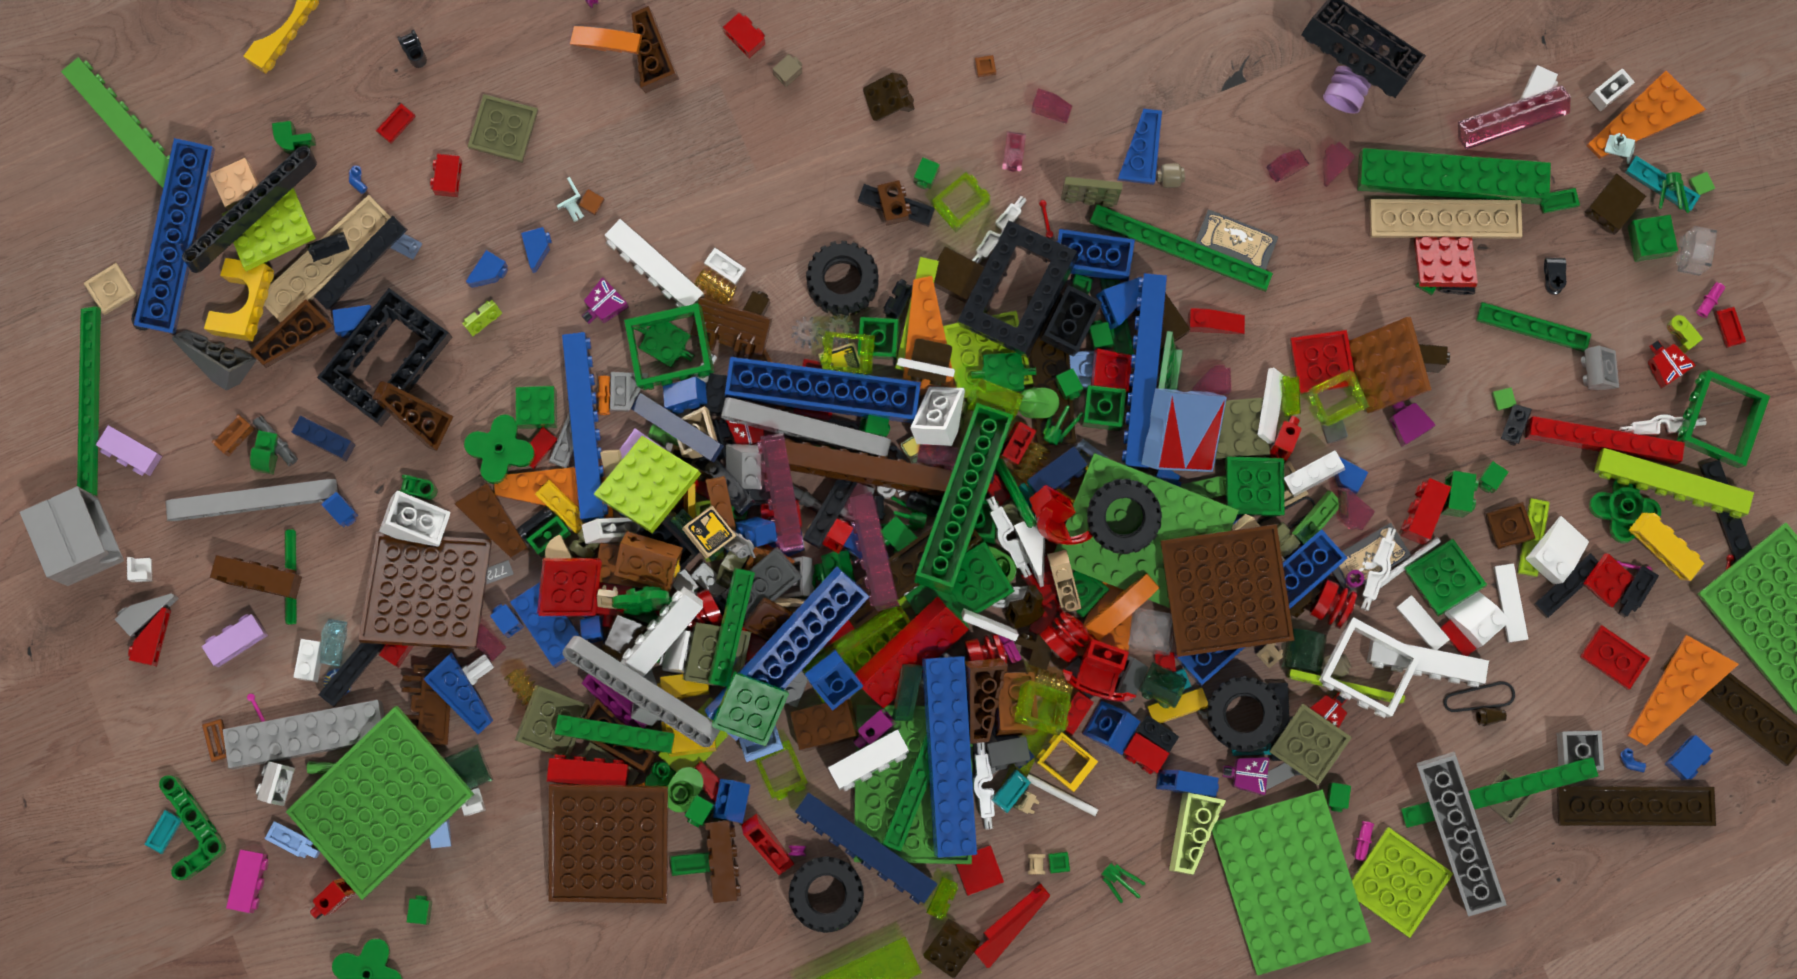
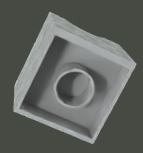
[20,486,124,586]

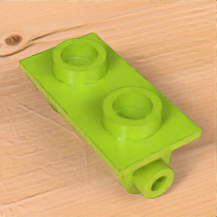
[462,300,502,336]

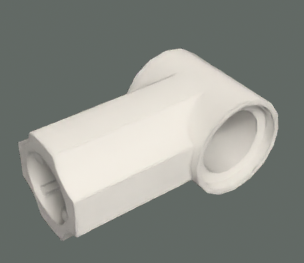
[461,654,494,685]

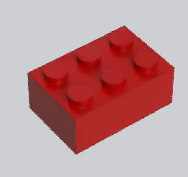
[1400,478,1451,545]

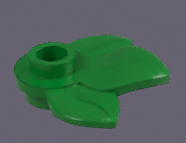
[645,761,676,786]

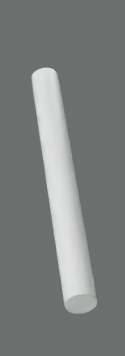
[1380,537,1441,588]
[1027,774,1098,816]

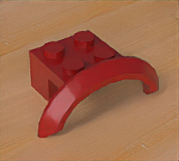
[1029,485,1093,545]
[1062,639,1136,702]

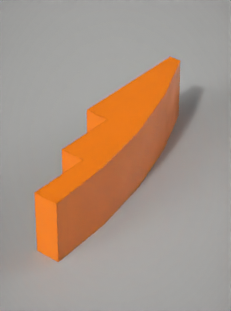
[570,26,642,54]
[1086,573,1159,641]

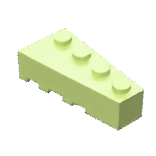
[1169,793,1226,874]

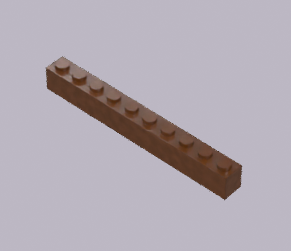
[773,439,953,498]

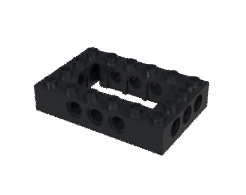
[1301,0,1426,98]
[957,220,1079,358]
[317,288,453,427]

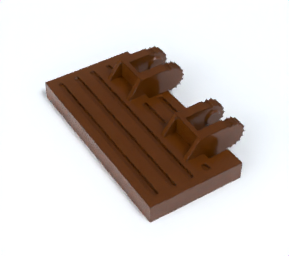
[690,297,773,359]
[401,664,451,745]

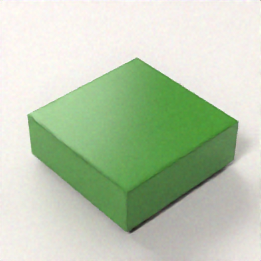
[1688,172,1715,195]
[1492,387,1516,411]

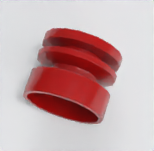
[1309,579,1357,629]
[687,588,723,633]
[1040,610,1092,662]
[964,633,1007,664]

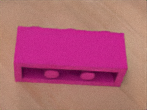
[226,850,269,913]

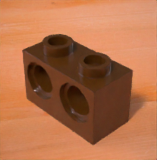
[877,180,911,226]

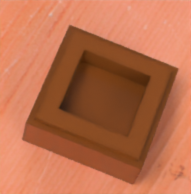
[975,55,996,78]
[578,189,605,215]

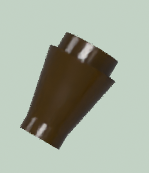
[1476,707,1507,727]

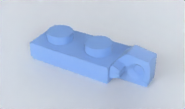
[265,821,320,858]

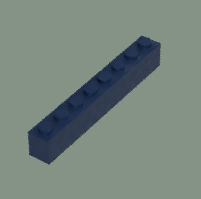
[795,792,937,905]

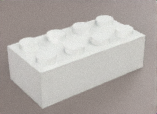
[828,730,909,791]

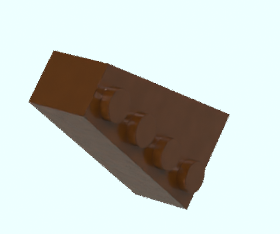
[631,6,679,94]
[250,299,335,368]
[372,381,454,451]
[454,483,530,561]
[210,555,302,599]
[965,658,1008,744]
[585,699,655,774]
[705,821,741,903]

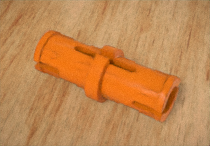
[596,376,610,415]

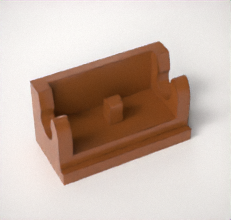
[212,414,255,457]

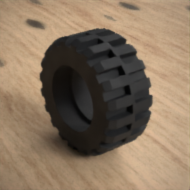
[806,241,879,317]
[1087,479,1162,554]
[1207,676,1282,752]
[789,856,864,933]

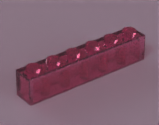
[1458,86,1571,150]
[757,433,804,553]
[847,492,900,611]

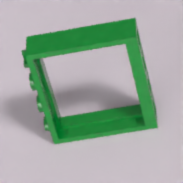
[624,303,715,391]
[1677,370,1770,468]

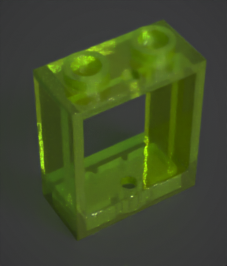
[931,172,991,233]
[821,331,875,374]
[1308,370,1369,426]
[967,379,1024,423]
[1014,680,1071,735]
[755,740,808,801]

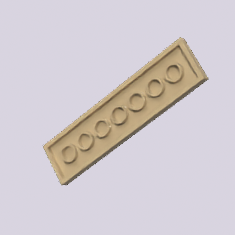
[264,195,391,323]
[1370,199,1522,239]

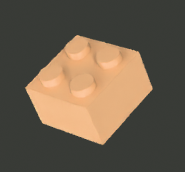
[210,158,259,211]

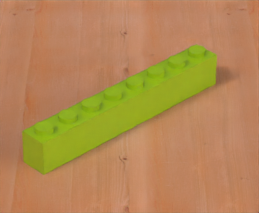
[1594,448,1754,518]

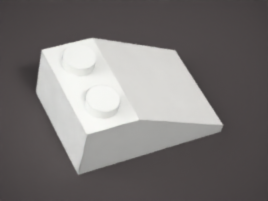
[910,387,965,446]
[379,490,451,547]
[1014,516,1045,587]
[1526,516,1589,585]
[1444,592,1510,649]
[660,631,692,674]
[256,761,295,806]

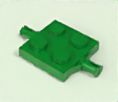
[635,322,695,368]
[971,353,1036,393]

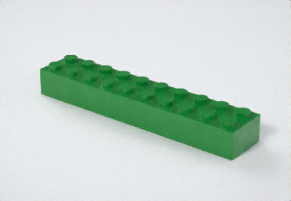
[1357,148,1551,205]
[914,403,1013,595]

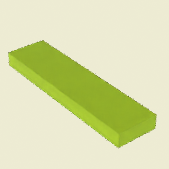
[1517,498,1550,577]

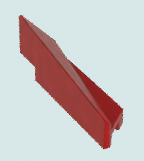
[974,883,1050,968]

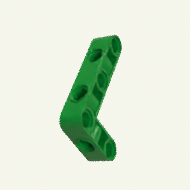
[159,775,226,881]

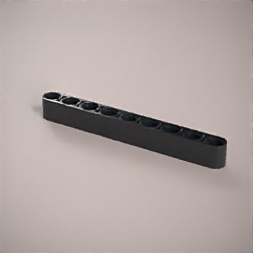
[182,146,317,273]

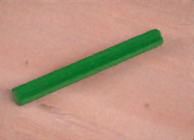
[996,458,1037,528]
[285,529,297,625]

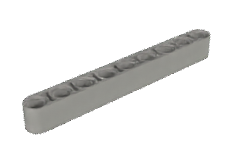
[721,398,891,457]
[165,479,338,521]
[562,636,720,748]

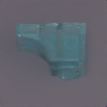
[320,619,348,667]

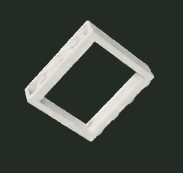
[1319,617,1423,718]

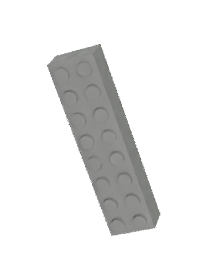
[223,700,385,769]
[1417,751,1507,917]

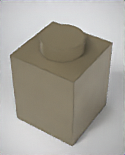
[773,54,802,87]

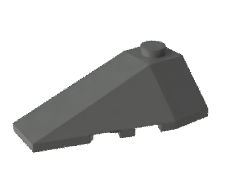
[172,330,256,391]

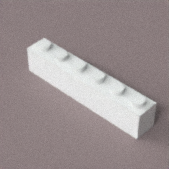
[605,219,705,307]
[621,587,703,677]
[1367,640,1489,688]

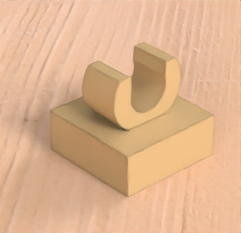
[597,585,618,609]
[1256,643,1283,668]
[1013,791,1039,814]

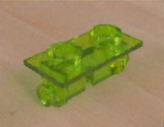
[1280,376,1301,417]
[926,877,959,920]

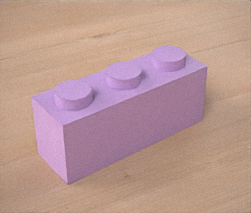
[96,425,162,476]
[202,614,268,667]

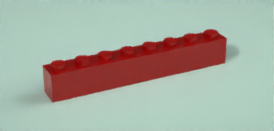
[1525,416,1685,465]

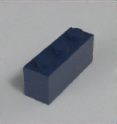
[291,415,356,462]
[1027,447,1088,494]

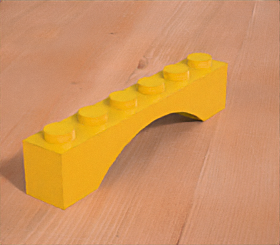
[243,0,319,74]

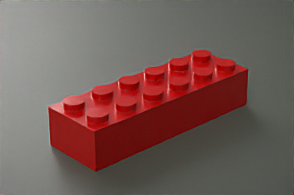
[855,597,969,709]

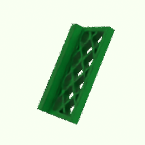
[1158,331,1183,390]

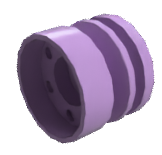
[1323,66,1371,114]

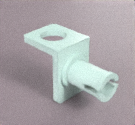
[1605,133,1635,164]
[557,177,584,222]

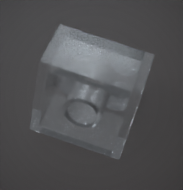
[1676,226,1717,276]
[1128,608,1174,656]

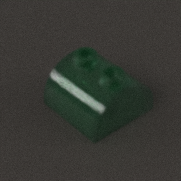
[1282,629,1327,675]
[1139,662,1187,708]
[444,744,493,789]

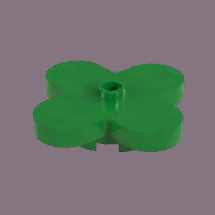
[464,415,535,484]
[1589,480,1661,544]
[612,587,672,615]
[332,939,403,979]

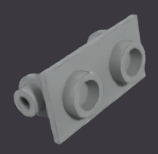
[723,530,755,558]

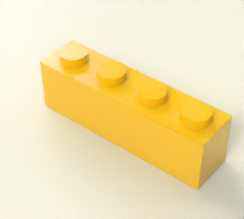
[1629,513,1705,581]

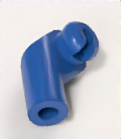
[349,165,368,194]
[1620,748,1646,773]

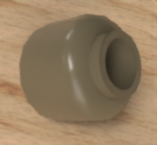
[1157,163,1185,188]
[1321,653,1351,679]

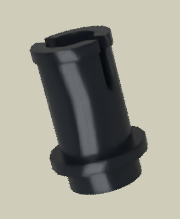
[871,496,886,521]

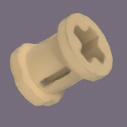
[1028,854,1045,874]

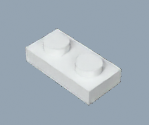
[704,248,746,285]

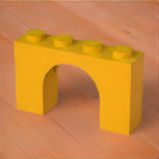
[204,258,274,342]
[657,674,716,757]

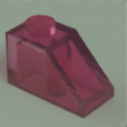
[1031,88,1072,124]
[1002,131,1026,172]
[1323,141,1355,187]
[1266,149,1309,182]
[1191,365,1231,394]
[917,445,958,470]
[1337,487,1375,530]
[477,622,506,662]

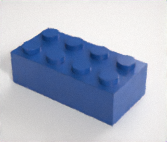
[1057,229,1135,282]
[510,582,581,668]

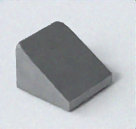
[1322,419,1348,444]

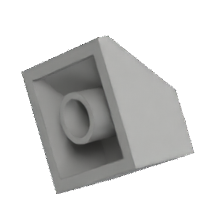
[726,444,765,489]

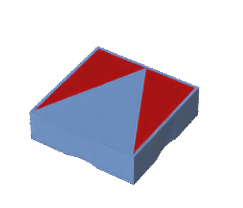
[1142,388,1227,472]

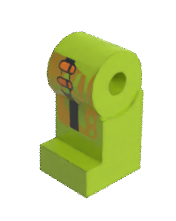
[1667,315,1703,353]

